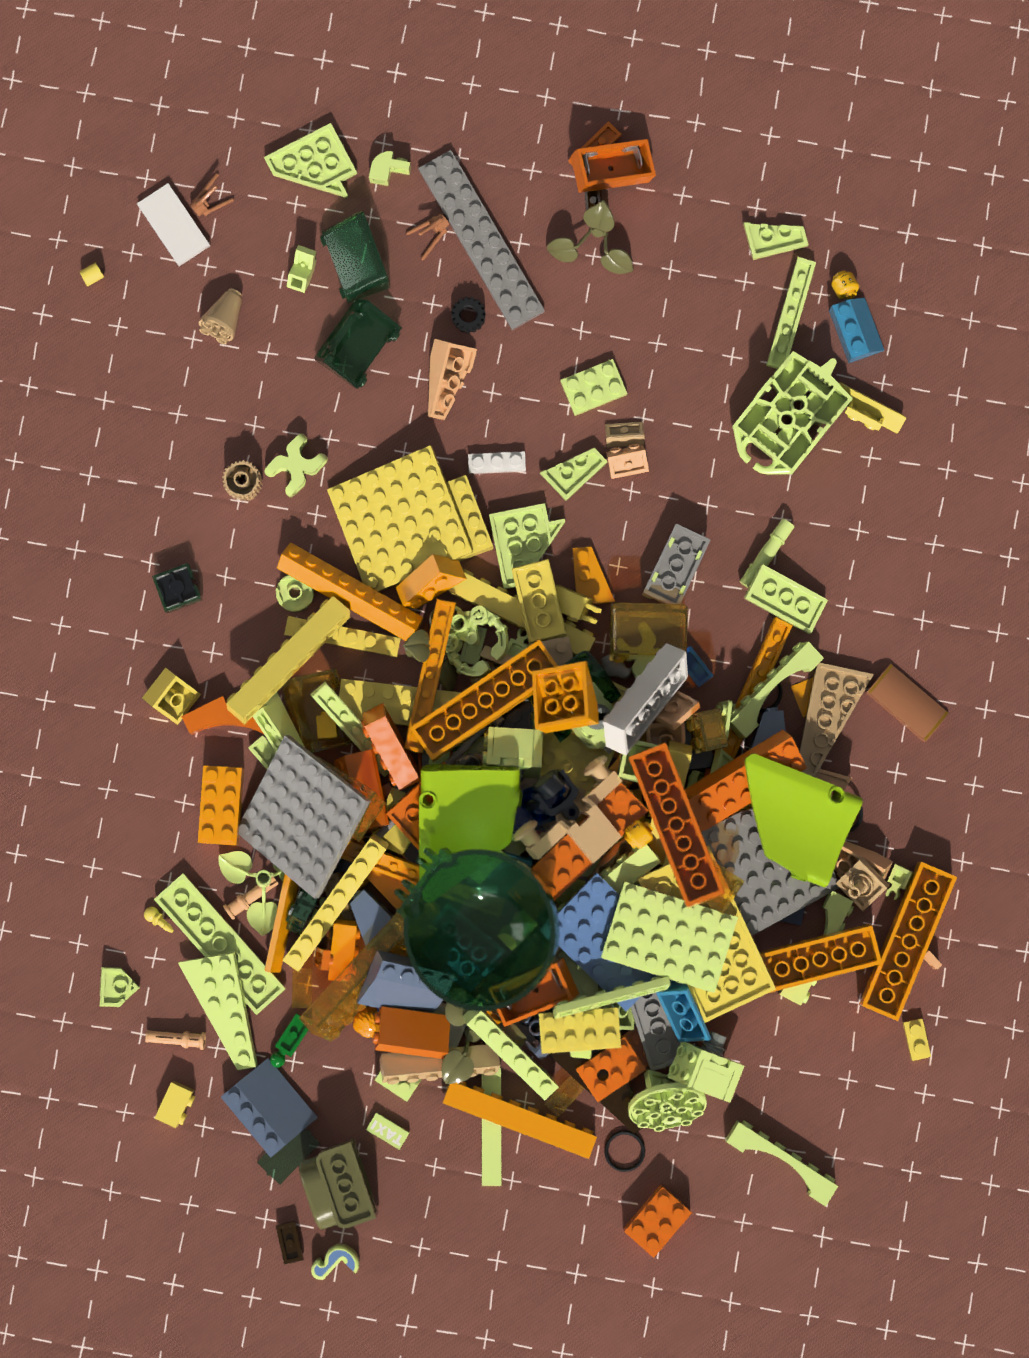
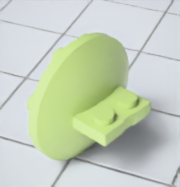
[628,1070,707,1132]

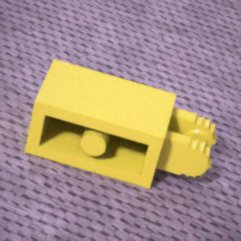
[555,585,602,624]

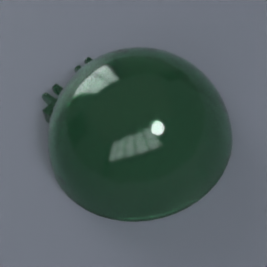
[394,847,560,1011]

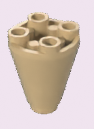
[199,289,242,344]

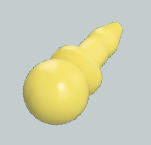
[144,907,174,933]

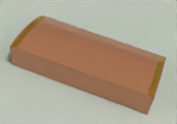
[865,663,949,742]

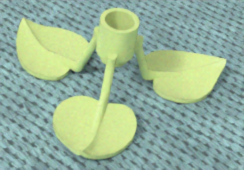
[219,851,285,935]

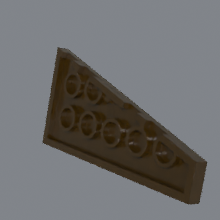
[548,1049,643,1133]

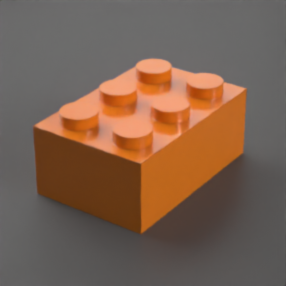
[623,1184,692,1258]

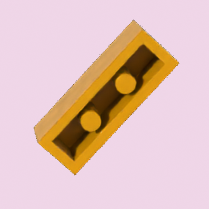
[328,919,361,983]

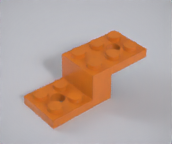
[576,1026,648,1102]

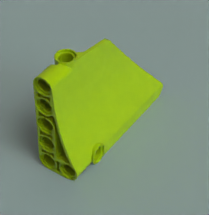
[745,753,863,888]
[419,764,522,902]

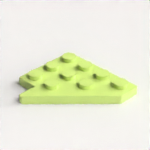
[264,123,357,198]
[489,503,565,589]

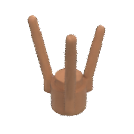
[190,173,234,217]
[406,213,449,260]

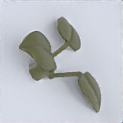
[546,200,634,274]
[403,609,458,691]
[441,991,527,1084]

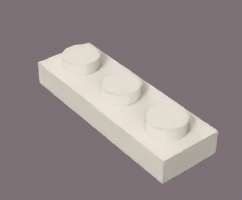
[468,451,526,474]

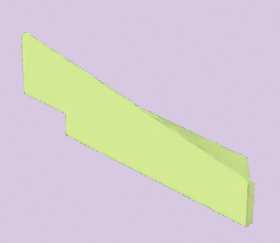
[253,692,305,752]

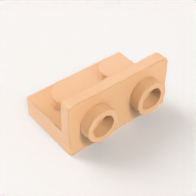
[606,444,649,479]

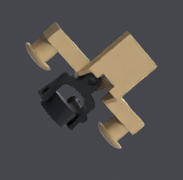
[513,755,622,863]

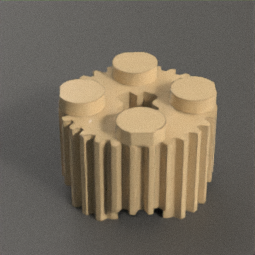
[222,460,263,501]

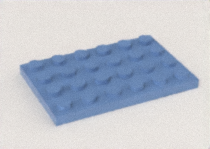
[542,873,658,1012]

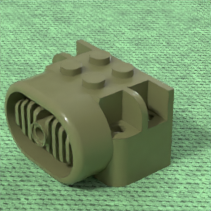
[299,1137,379,1230]

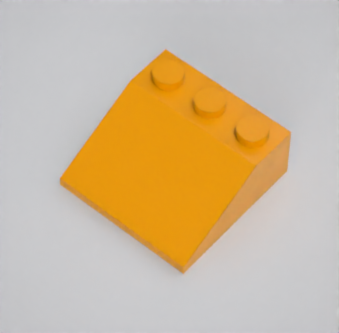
[532,661,599,733]

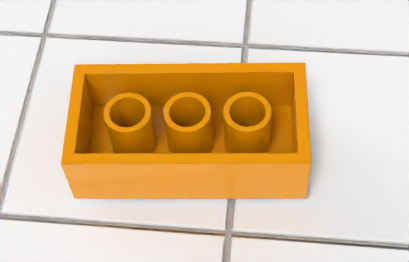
[198,765,244,846]

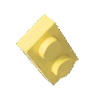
[902,1018,931,1061]

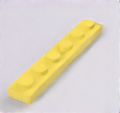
[284,616,401,657]

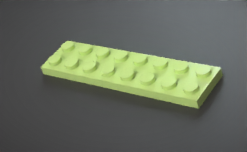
[154,873,286,1015]

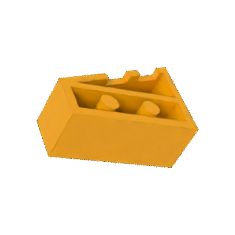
[396,554,467,609]

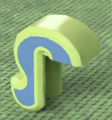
[311,1244,360,1280]

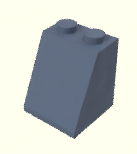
[748,707,785,750]
[350,889,401,951]

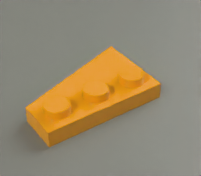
[572,547,615,604]

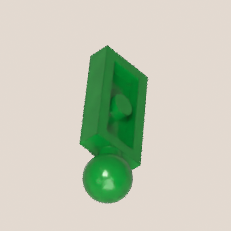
[270,1013,313,1067]

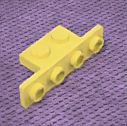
[839,382,906,433]

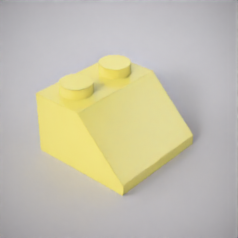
[142,667,201,725]

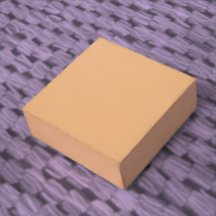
[924,950,942,970]

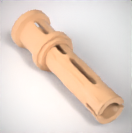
[223,876,279,920]
[146,1030,206,1050]

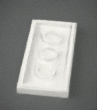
[137,183,210,266]

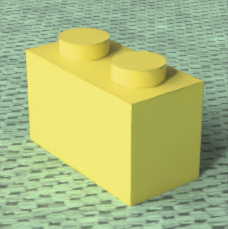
[155,1081,196,1128]

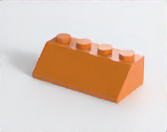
[334,749,389,835]

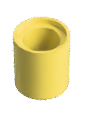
[79,262,104,286]

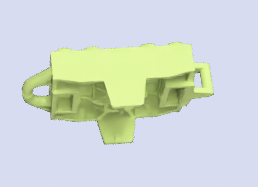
[732,351,853,475]

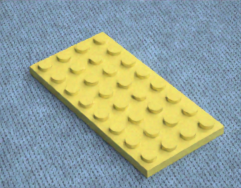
[637,845,776,1023]

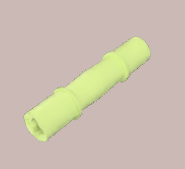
[739,518,794,588]

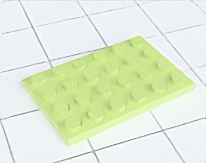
[601,881,738,993]

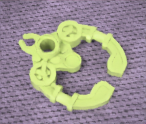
[446,606,509,677]

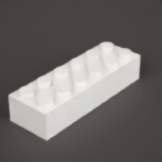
[603,643,688,755]

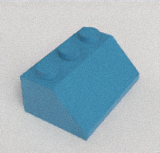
[829,298,884,363]
[656,979,711,1042]

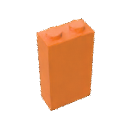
[372,1006,450,1059]

